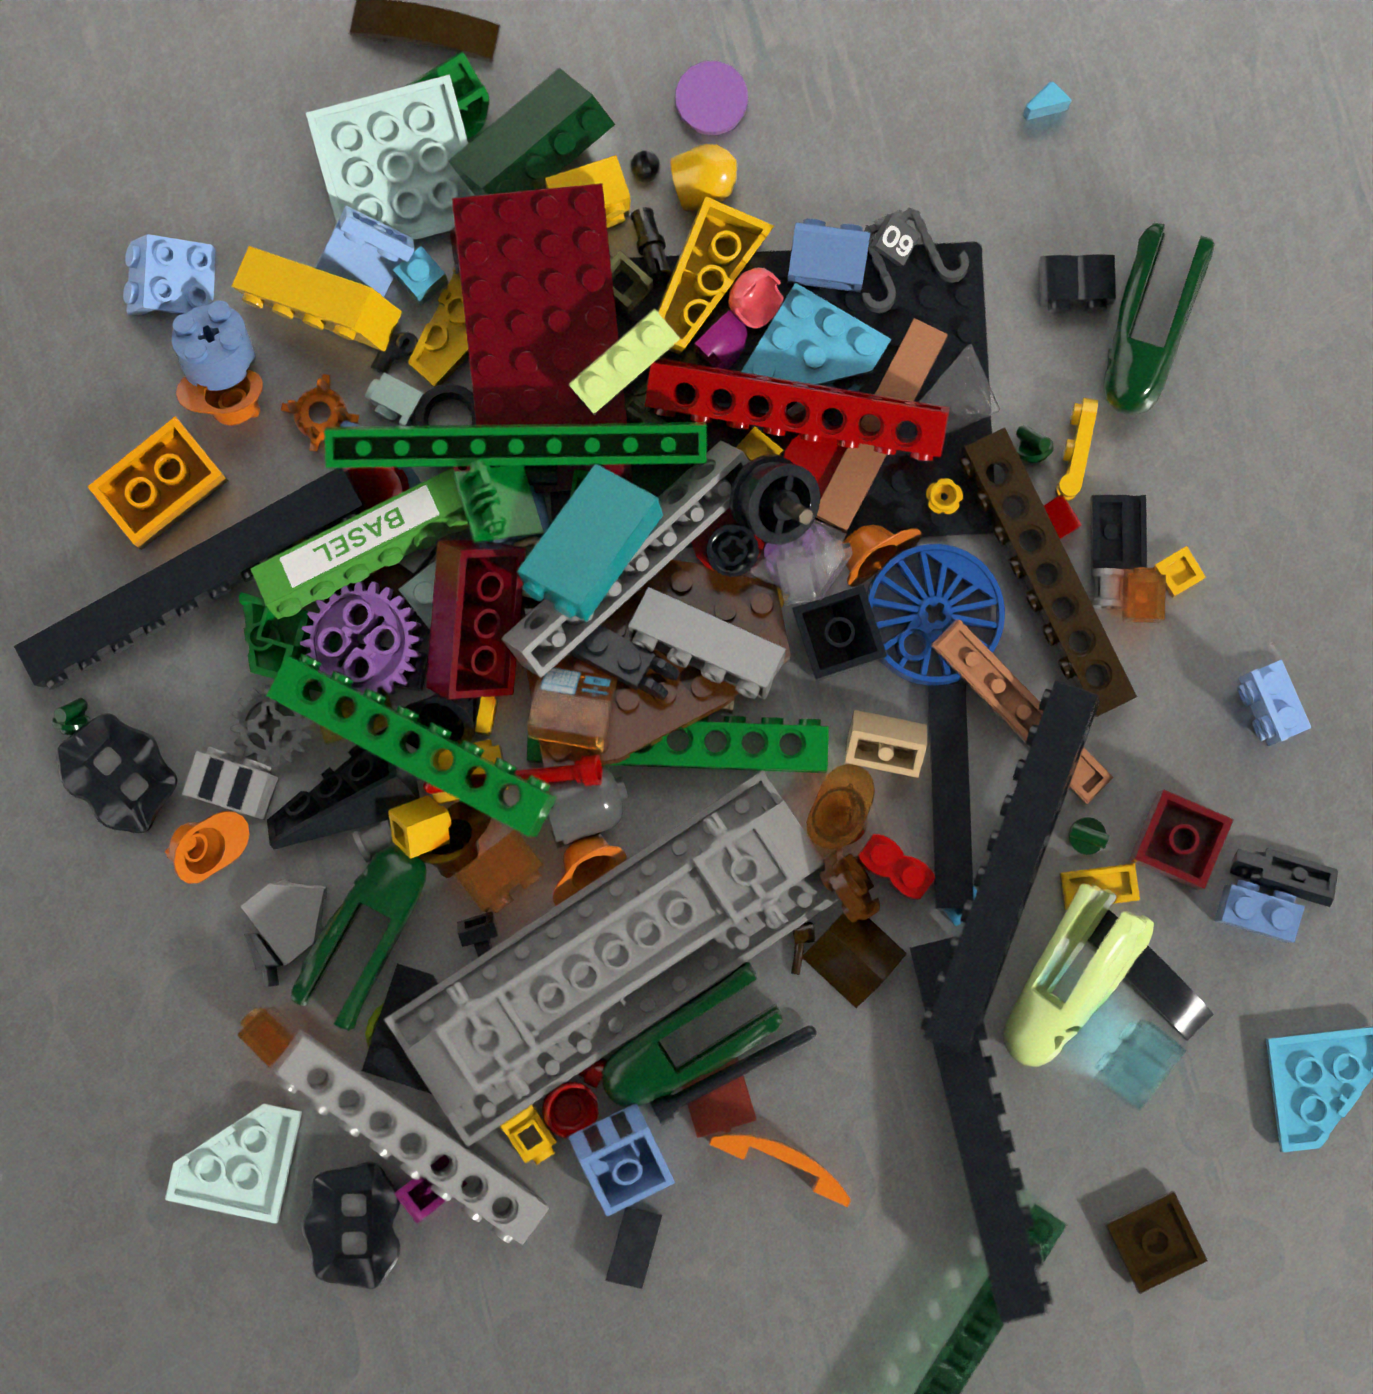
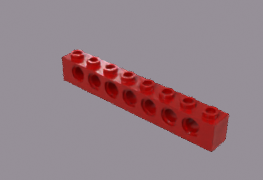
[645,358,950,461]

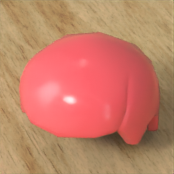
[728,268,784,329]

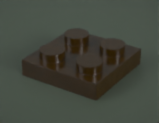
[1105,1191,1208,1294]

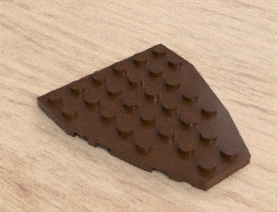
[520,560,791,768]

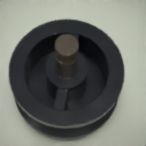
[730,454,820,545]

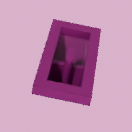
[394,1154,467,1224]

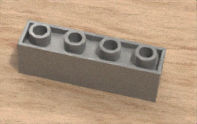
[629,587,786,699]

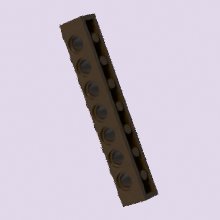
[959,427,1137,717]

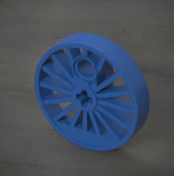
[866,544,1005,685]

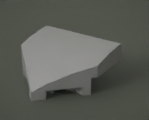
[240,880,327,966]

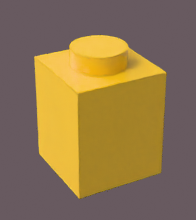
[389,795,451,859]

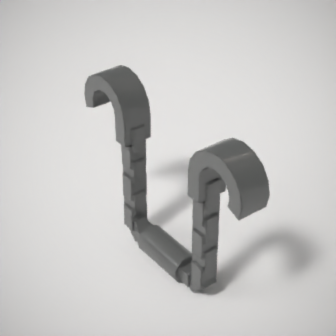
[862,207,969,313]

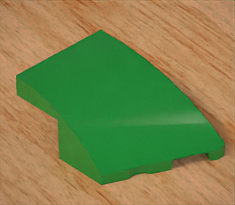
[239,592,344,693]

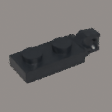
[1230,848,1338,907]

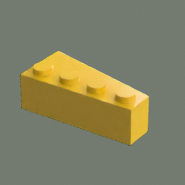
[231,246,402,352]

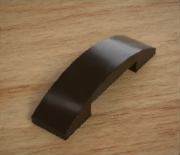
[349,0,500,62]

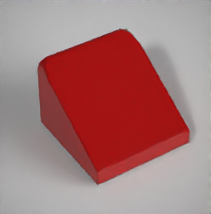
[1044,494,1081,540]

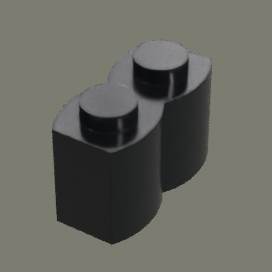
[1038,254,1116,312]

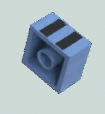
[568,1104,675,1217]

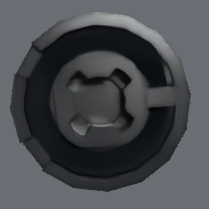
[706,523,759,577]

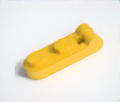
[1055,397,1098,501]

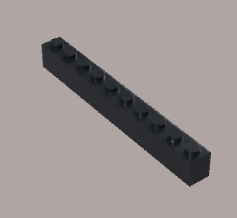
[14,468,368,690]
[920,680,1100,1056]
[910,937,1054,1324]

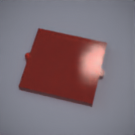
[682,1057,757,1138]

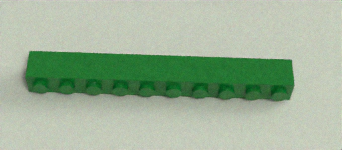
[324,422,707,468]

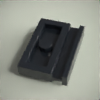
[1090,495,1147,571]

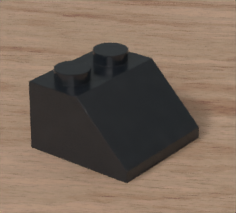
[792,585,887,681]

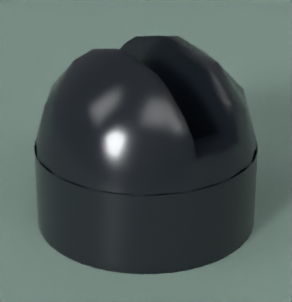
[631,150,660,182]

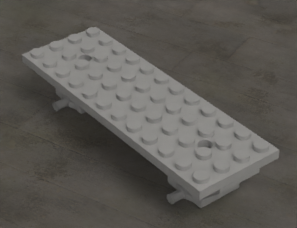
[384,770,840,1147]

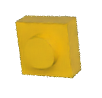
[736,426,783,461]

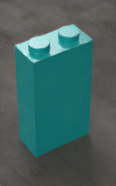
[518,464,663,622]

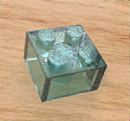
[1094,1020,1187,1110]

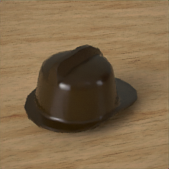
[418,800,491,878]

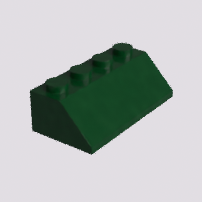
[448,68,615,196]

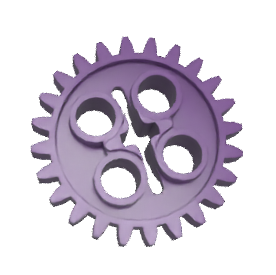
[300,581,423,702]

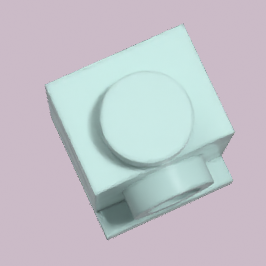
[365,372,424,426]

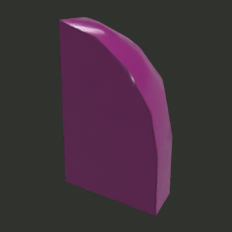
[695,310,747,369]

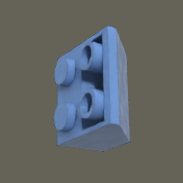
[787,219,870,292]

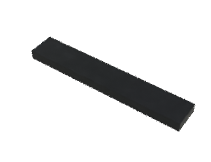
[928,684,974,910]

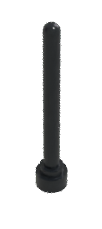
[650,1025,817,1126]

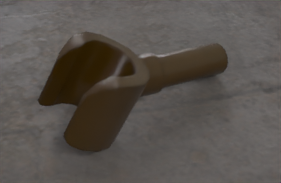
[791,922,815,975]

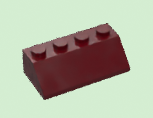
[426,540,526,699]

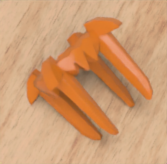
[280,374,359,452]

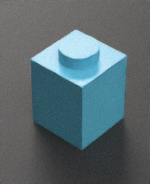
[393,246,449,306]

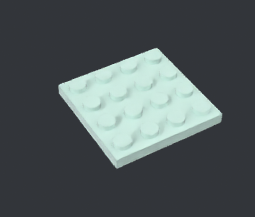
[306,75,475,240]

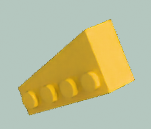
[657,197,774,355]

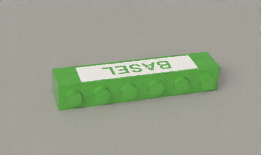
[251,467,469,619]

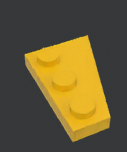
[408,260,469,387]

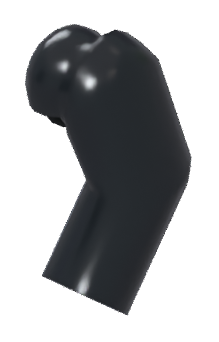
[370,332,418,375]

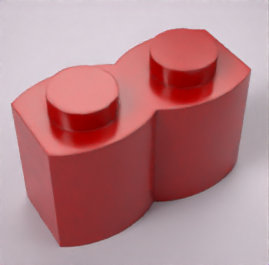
[856,834,936,900]

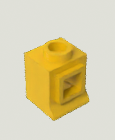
[500,1103,558,1165]

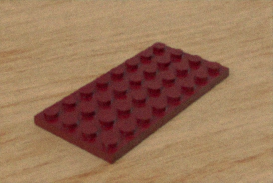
[452,183,633,493]

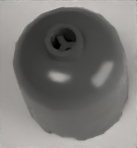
[547,765,628,848]

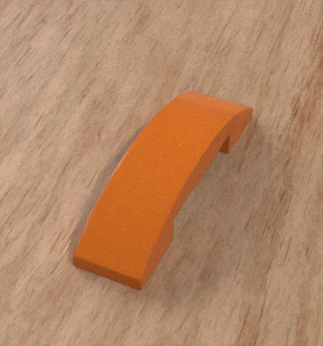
[709,1133,851,1207]

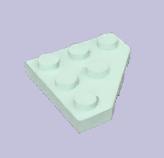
[165,1103,302,1224]

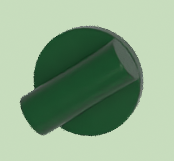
[1016,425,1054,463]
[52,698,90,735]
[1069,817,1109,855]

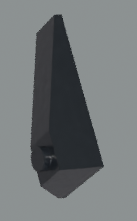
[267,727,420,850]

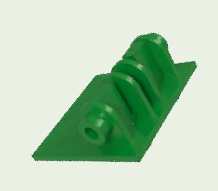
[453,460,544,543]

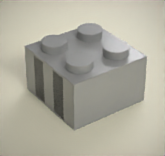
[182,747,278,820]

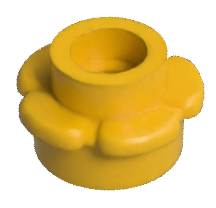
[926,478,963,515]

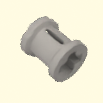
[1090,568,1124,609]
[352,820,396,863]

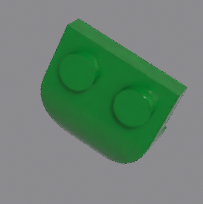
[404,51,490,139]

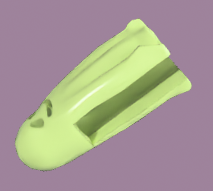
[1003,884,1154,1067]

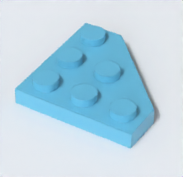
[741,283,891,385]
[1266,1026,1373,1152]

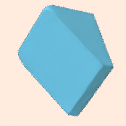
[1023,81,1072,120]

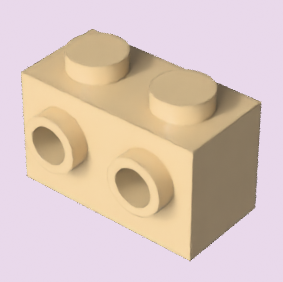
[845,710,927,778]

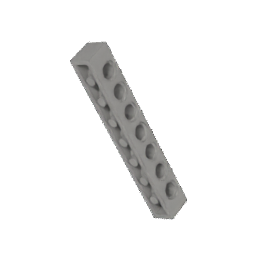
[501,441,750,678]
[273,1029,549,1245]

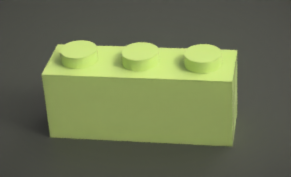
[569,309,680,414]

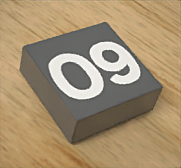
[870,214,921,266]

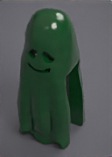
[1103,223,1215,415]
[291,845,427,1031]
[602,962,783,1107]

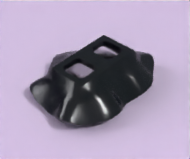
[56,713,178,833]
[301,1161,400,1289]

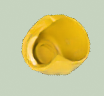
[670,143,738,212]

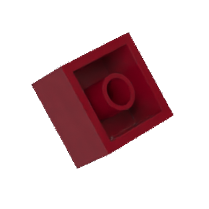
[1129,789,1234,890]

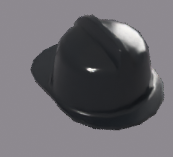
[405,693,476,749]

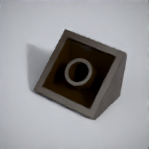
[803,912,907,1008]

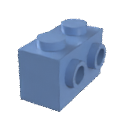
[1214,880,1305,943]

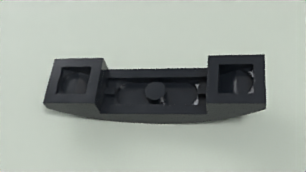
[1087,909,1214,1041]

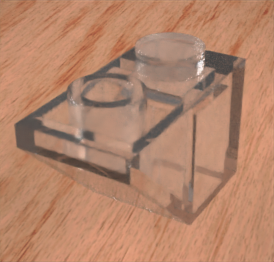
[775,539,853,606]

